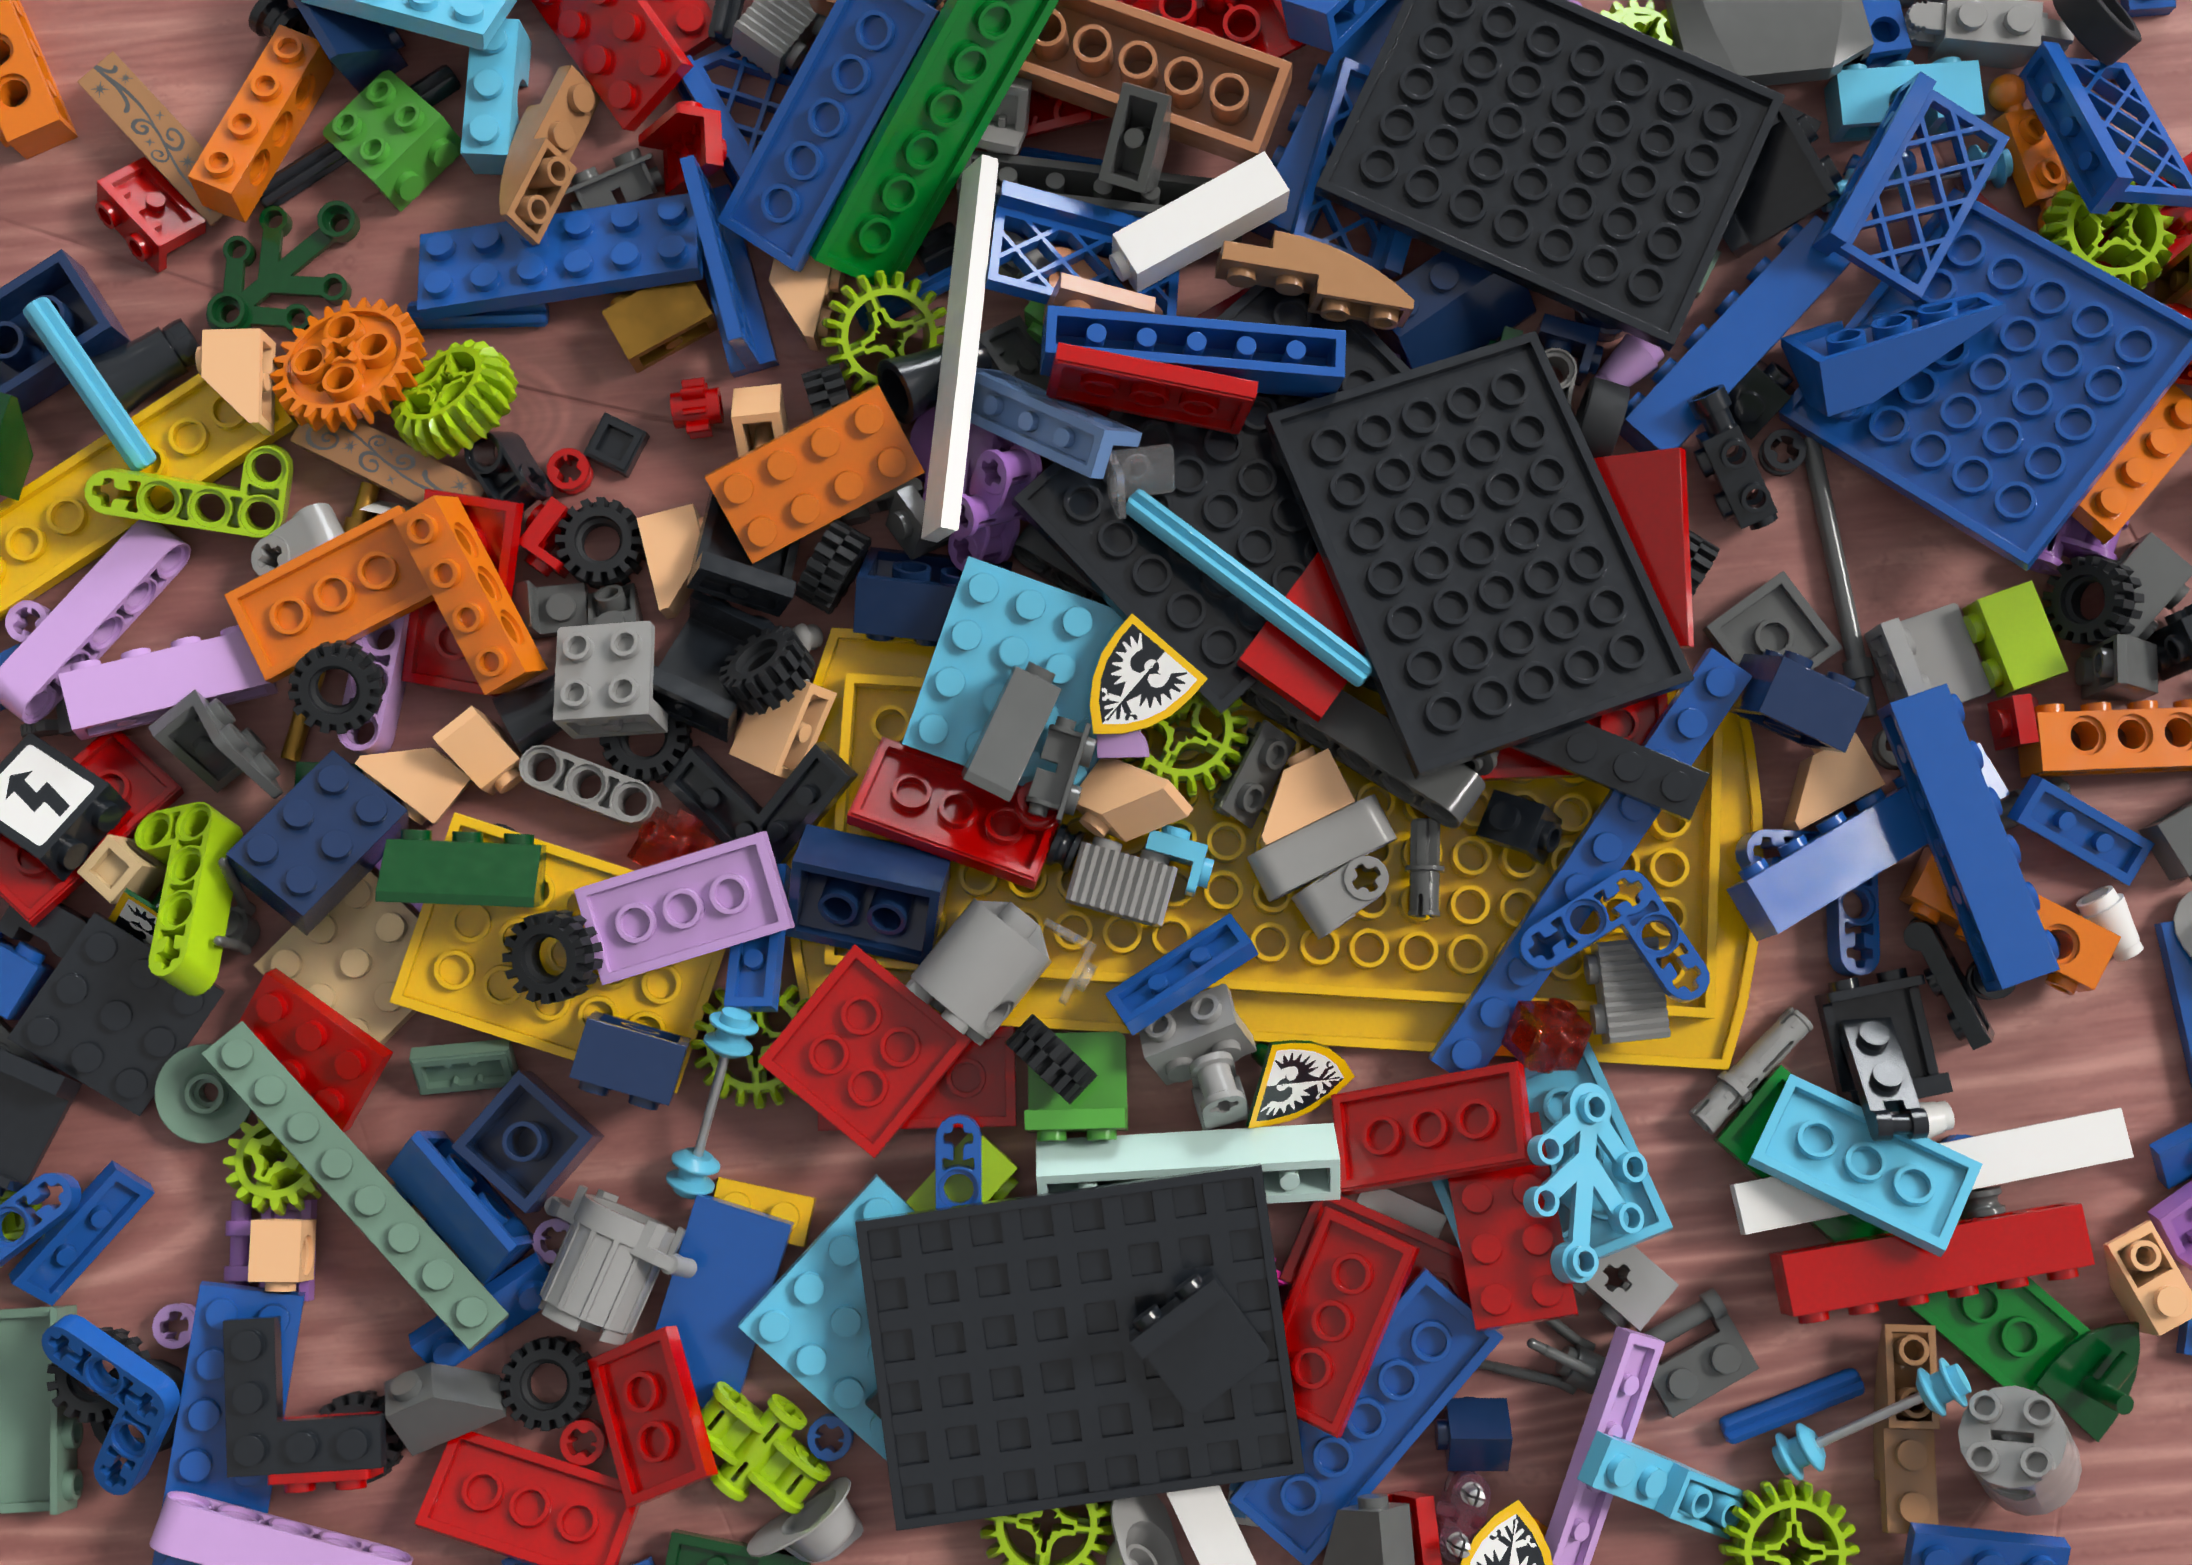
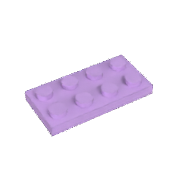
[574,831,795,985]

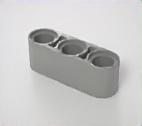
[519,745,662,829]
[1247,794,1397,902]

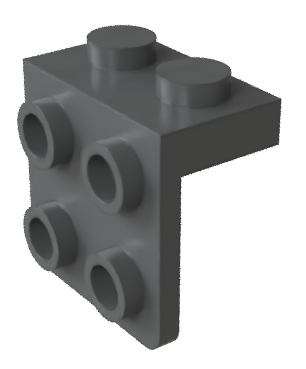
[148,689,283,799]

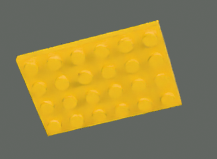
[389,812,726,1093]

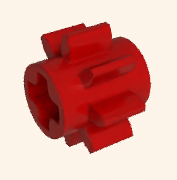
[670,377,724,439]

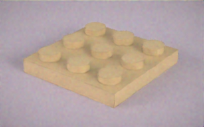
[254,870,418,1045]

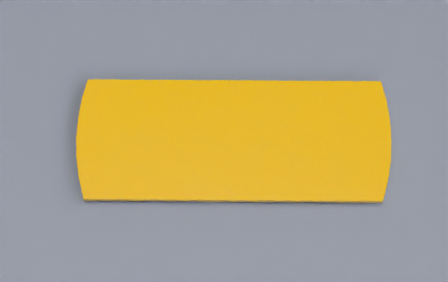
[787,628,1764,1070]

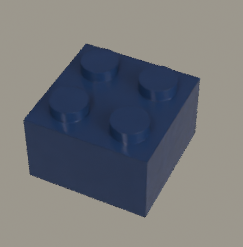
[1729,649,1870,753]
[569,1011,691,1111]
[451,1070,604,1214]

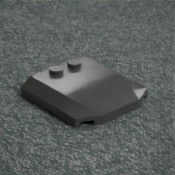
[1664,0,1874,86]

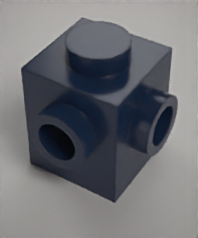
[1435,1397,1513,1471]

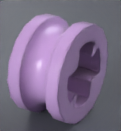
[5,600,52,643]
[532,1218,570,1263]
[152,1303,196,1349]

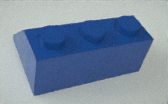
[386,1131,534,1284]

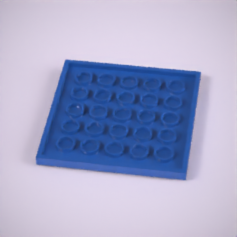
[1779,188,2192,571]

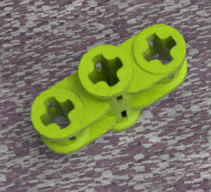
[701,1381,831,1515]

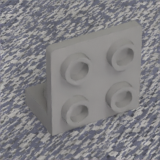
[1864,603,1991,703]
[553,621,668,739]

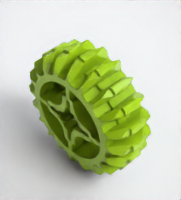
[2038,181,2176,291]
[821,270,947,394]
[390,339,518,460]
[1122,695,1249,797]
[691,980,810,1109]
[1718,1477,1860,1565]
[980,1502,1114,1565]

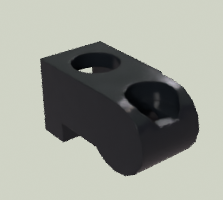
[0,903,90,958]

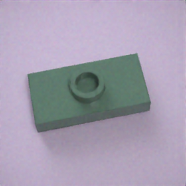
[409,1039,519,1095]

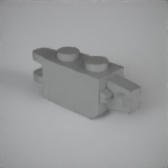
[1904,0,2074,69]

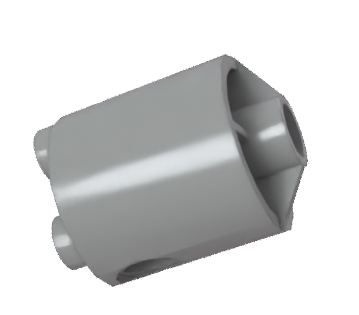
[905,898,1052,1046]
[1958,1385,2082,1516]

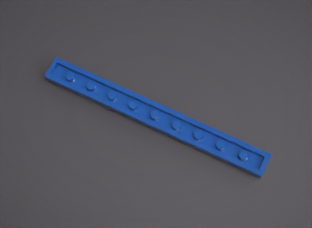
[1428,648,1753,1073]

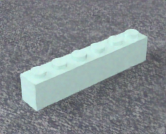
[1036,1123,1340,1204]

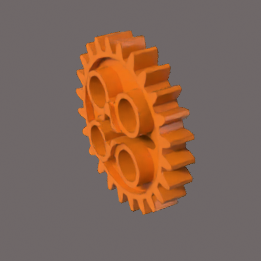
[270,297,427,433]

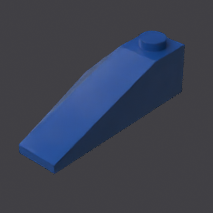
[1780,292,2007,418]

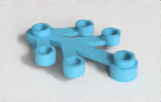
[1523,1083,1648,1284]

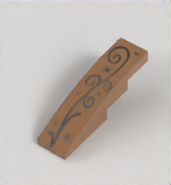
[77,51,225,227]
[290,421,488,506]

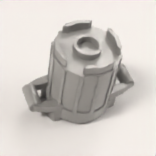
[538,1185,697,1345]

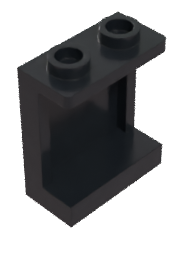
[687,489,801,617]
[1815,968,1953,1106]

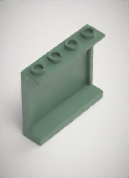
[0,1305,83,1515]

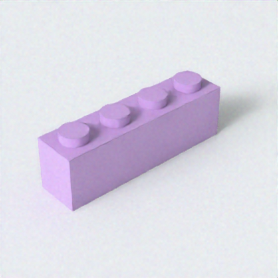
[58,625,278,740]

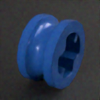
[807,1413,854,1461]

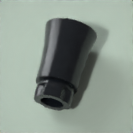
[90,318,200,415]
[877,340,992,424]
[491,673,563,755]

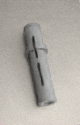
[1689,1006,1813,1134]

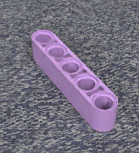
[0,520,191,724]
[337,613,410,755]
[149,1491,414,1565]

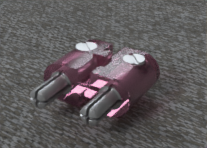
[1436,1471,1491,1564]

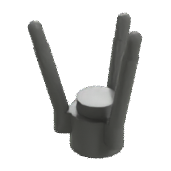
[213,857,260,956]
[1478,1319,1606,1395]

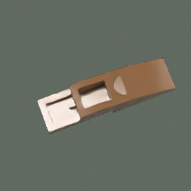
[499,65,601,245]
[1214,230,1414,330]
[1873,1324,1940,1534]

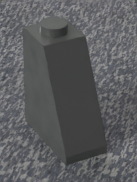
[961,661,1062,802]
[1322,1493,1415,1565]

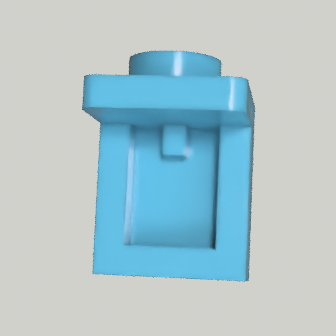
[1145,825,1215,897]

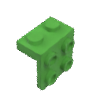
[323,70,461,212]
[1024,1031,1128,1142]

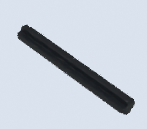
[259,64,461,208]

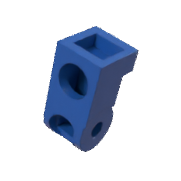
[1854,0,1912,68]

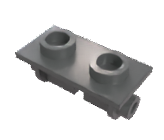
[565,148,665,211]
[1025,716,1098,824]
[1212,720,1296,829]

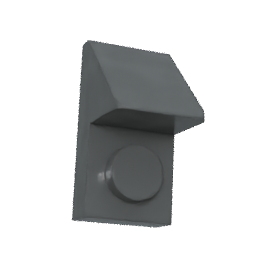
[512,580,589,639]

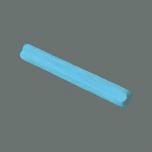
[23,297,157,471]

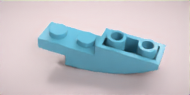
[1577,1431,1745,1540]

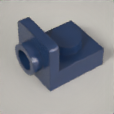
[1536,313,1604,386]

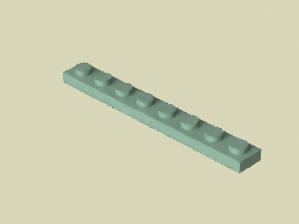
[201,1021,509,1352]

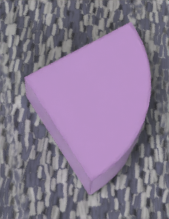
[1097,730,1150,759]

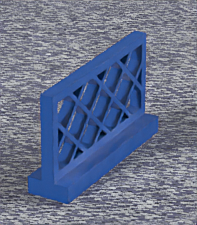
[2019,41,2192,214]
[675,45,799,189]
[1290,57,1412,279]
[1812,71,2010,302]
[680,155,779,378]
[985,180,1179,316]

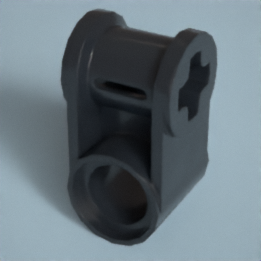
[464,431,553,519]

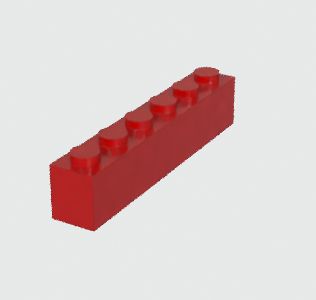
[1769,1202,2095,1324]

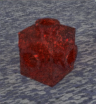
[626,806,716,868]
[1501,998,1593,1074]

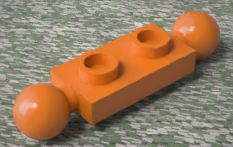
[1988,74,2069,231]

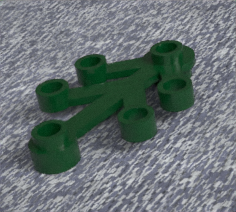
[206,201,360,335]

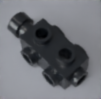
[1687,384,1778,530]

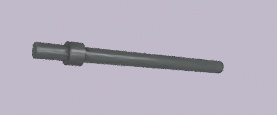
[1804,437,1878,719]

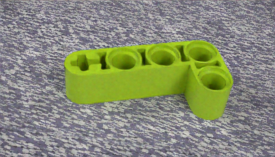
[84,444,294,538]
[135,802,243,996]

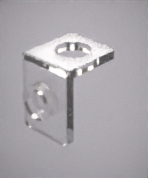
[1107,444,1175,520]
[1043,918,1098,1007]

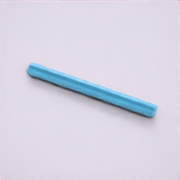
[1124,489,1373,687]

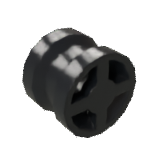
[248,0,309,39]

